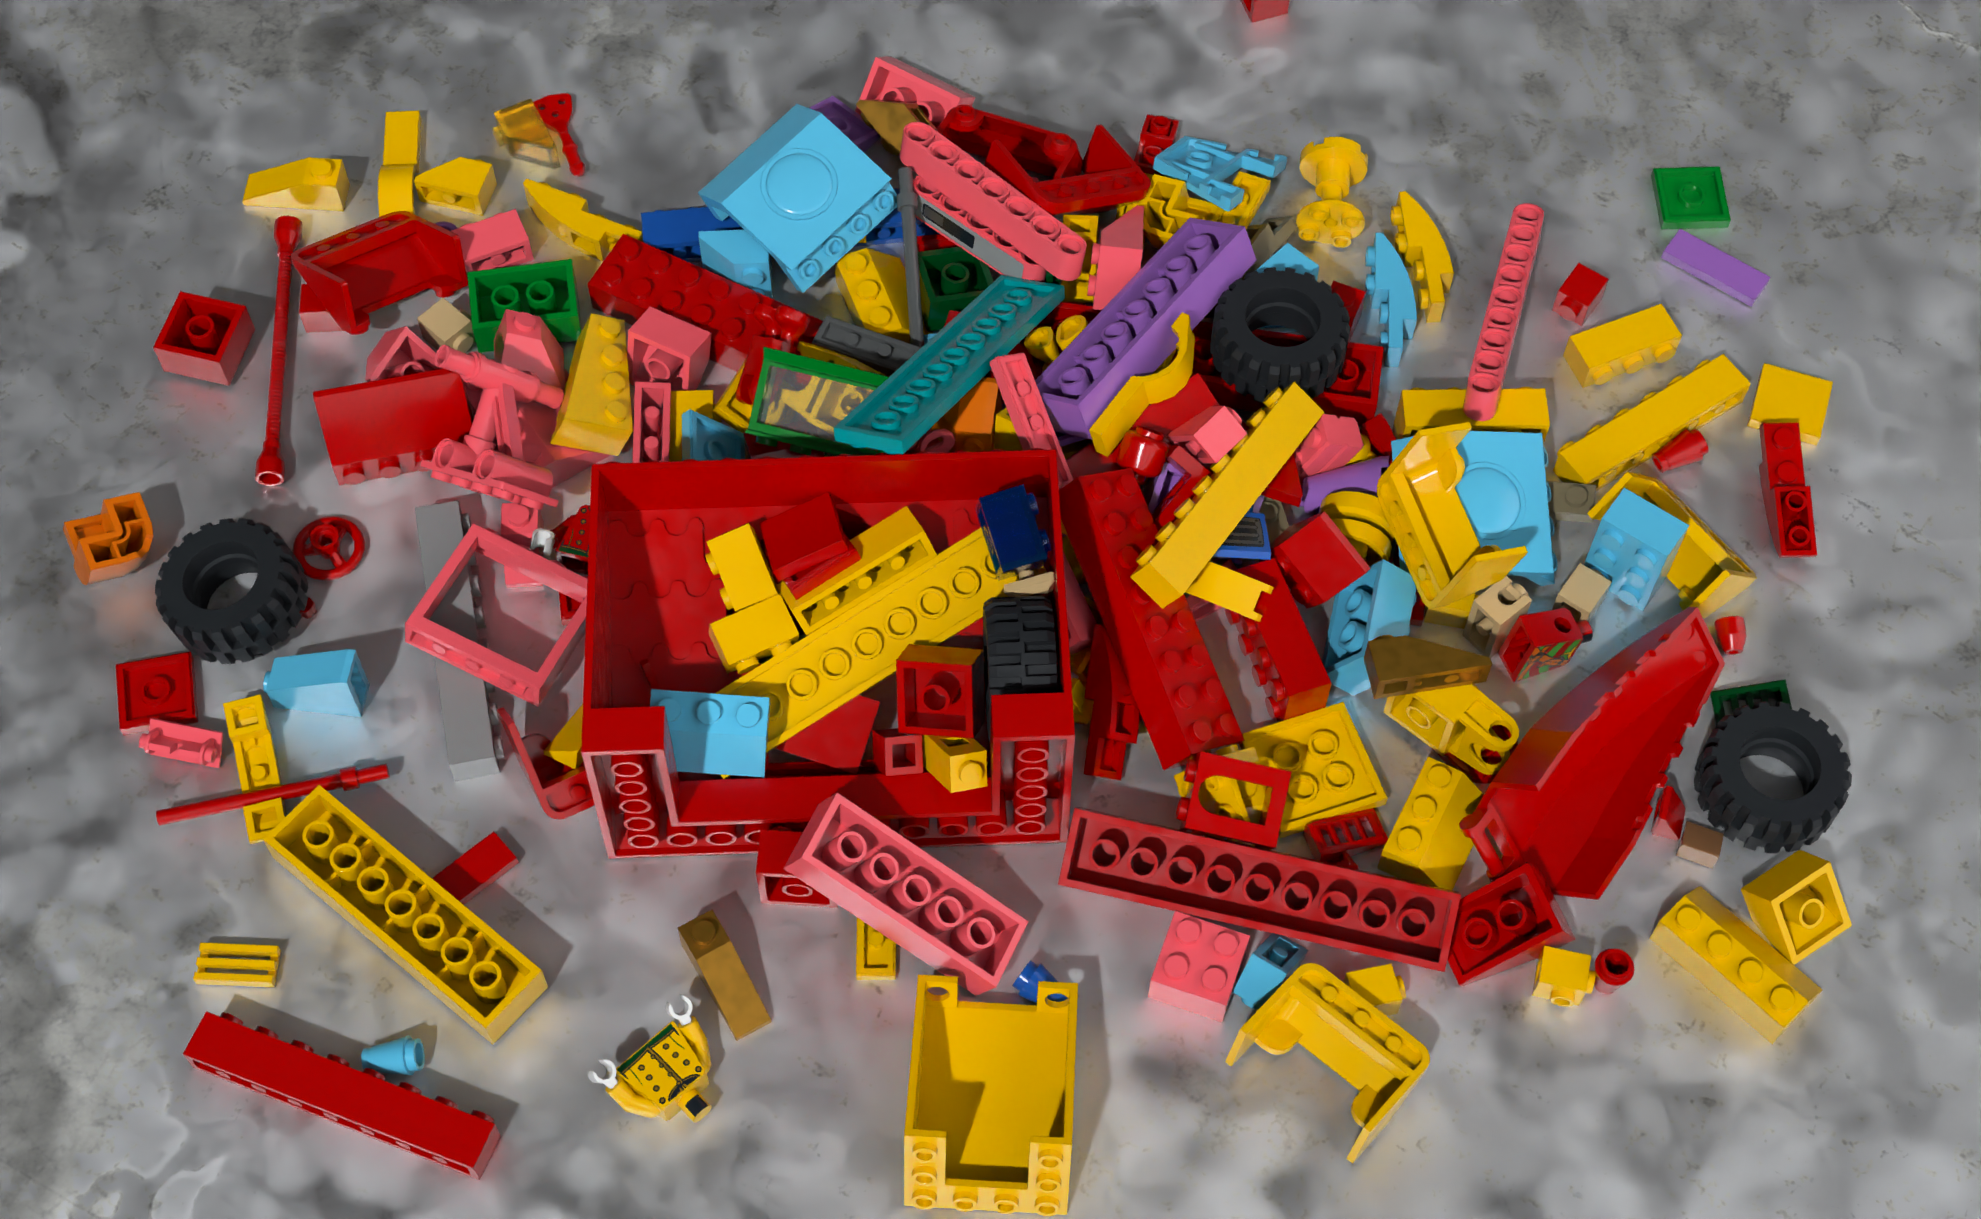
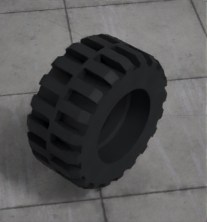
[1210,267,1351,403]
[155,518,309,664]
[983,596,1058,741]
[1694,701,1852,854]

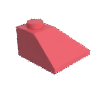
[494,309,565,391]
[365,326,443,382]

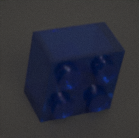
[975,484,1051,581]

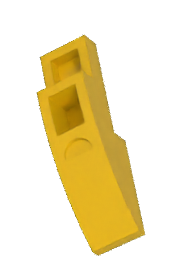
[523,178,643,261]
[1390,191,1454,323]

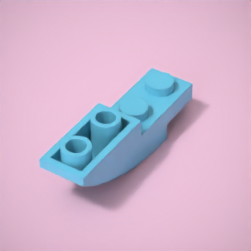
[1365,233,1417,367]

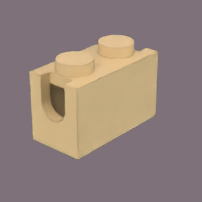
[1462,576,1532,658]

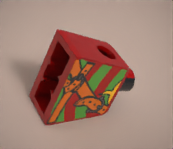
[1498,608,1593,683]

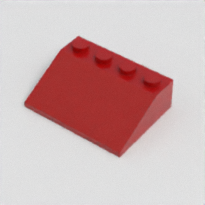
[313,368,474,485]

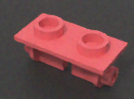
[139,718,223,768]

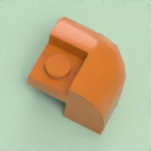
[63,492,153,585]

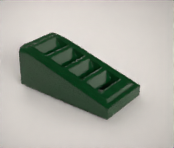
[1710,679,1792,726]

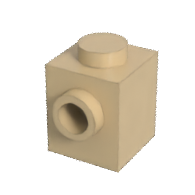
[417,298,476,353]
[1552,563,1612,622]

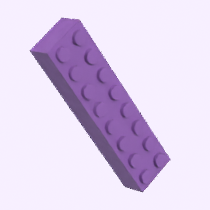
[1035,218,1257,440]

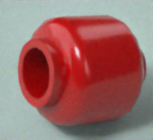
[1116,425,1169,483]

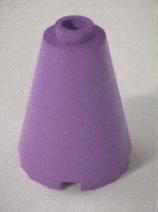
[1300,456,1391,515]

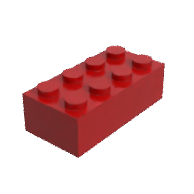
[1224,558,1332,722]

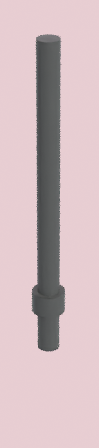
[897,167,924,347]

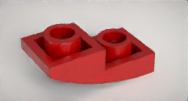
[1134,114,1179,177]

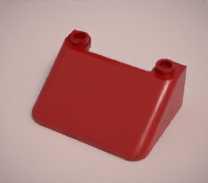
[291,211,468,335]

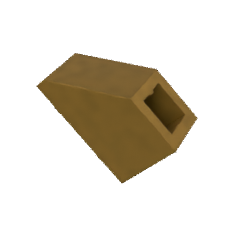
[856,100,937,156]

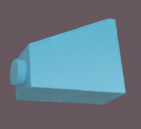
[263,649,370,717]

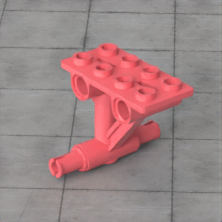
[420,345,564,511]

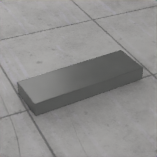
[812,315,922,376]

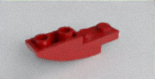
[1759,423,1817,558]
[1083,625,1139,781]

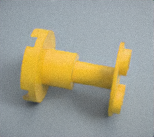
[1296,137,1368,248]

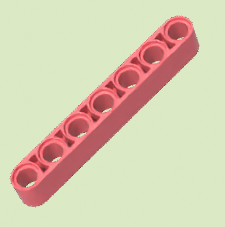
[900,122,1087,281]

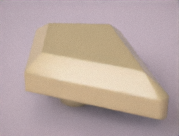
[1004,570,1055,600]

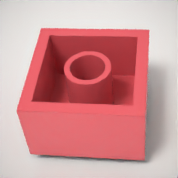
[1148,911,1250,1023]

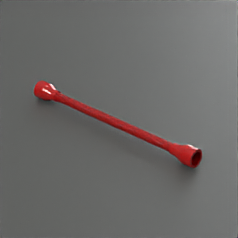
[255,215,303,486]

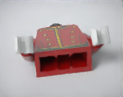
[530,505,590,575]

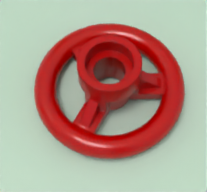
[292,516,365,581]

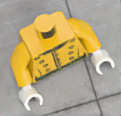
[588,994,712,1123]

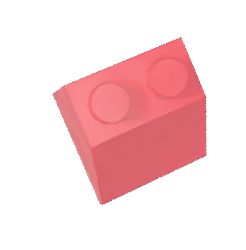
[627,307,711,391]

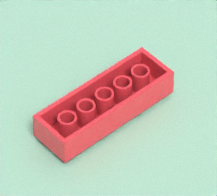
[783,793,1029,996]

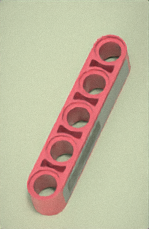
[913,175,1047,282]

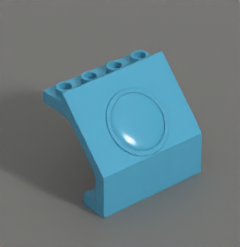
[698,104,897,293]
[1391,431,1557,586]

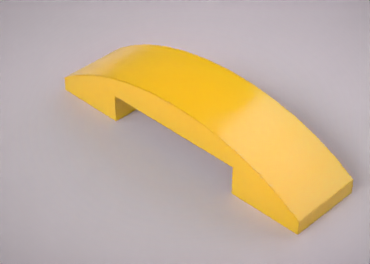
[223,694,287,844]

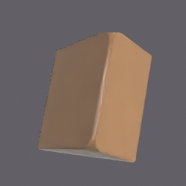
[1676,821,1724,869]

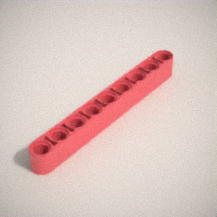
[1463,203,1544,421]

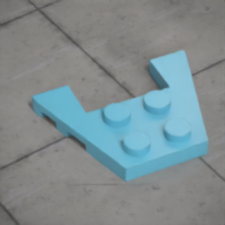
[1153,136,1288,212]

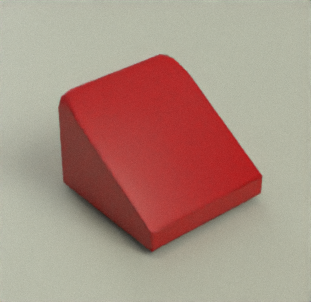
[1651,785,1685,841]

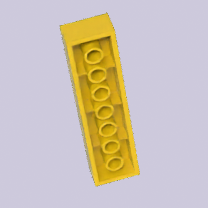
[263,785,548,1045]

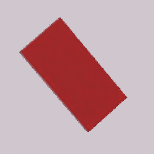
[724,663,881,775]

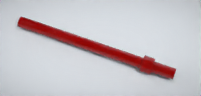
[156,763,390,826]

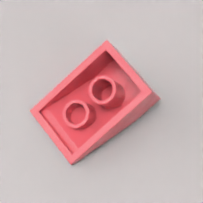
[1087,205,1144,310]

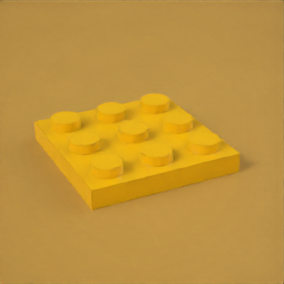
[1239,702,1388,839]

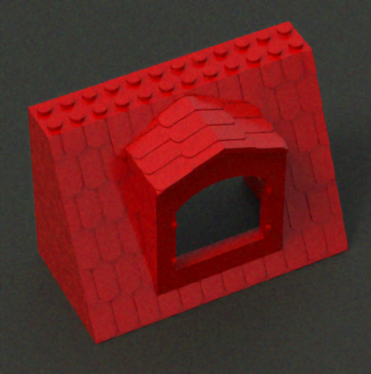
[581,448,1075,859]

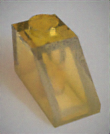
[492,99,561,169]

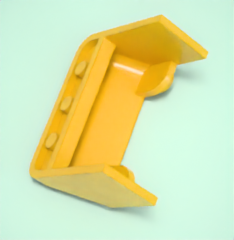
[1377,422,1528,609]
[1587,471,1757,619]
[1225,963,1430,1164]

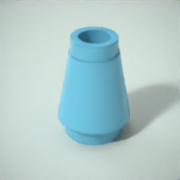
[361,1035,425,1076]

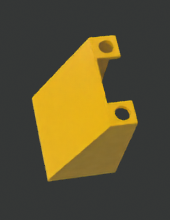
[904,974,1078,1216]

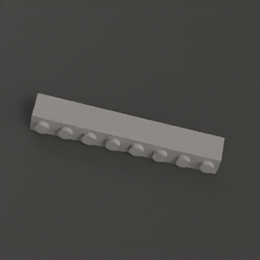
[415,500,505,781]

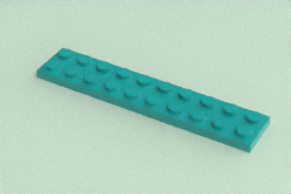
[834,275,1065,455]

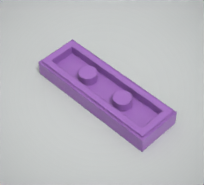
[1661,229,1771,307]

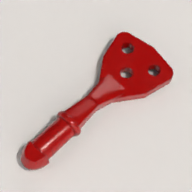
[531,93,586,177]

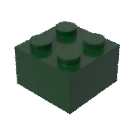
[918,247,994,331]

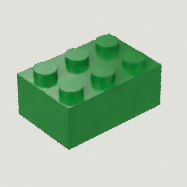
[467,259,582,353]

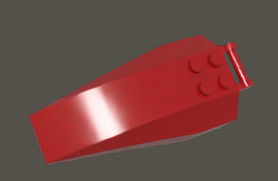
[1459,607,1725,900]

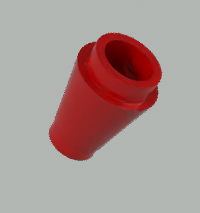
[1652,428,1709,473]
[1594,948,1635,995]

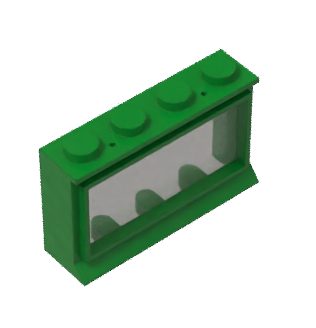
[745,347,889,457]

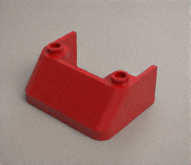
[936,105,1083,179]
[984,124,1151,220]
[496,659,659,820]

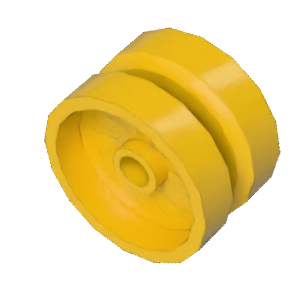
[1318,491,1394,566]

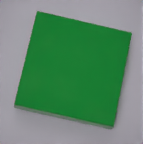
[1651,167,1731,230]

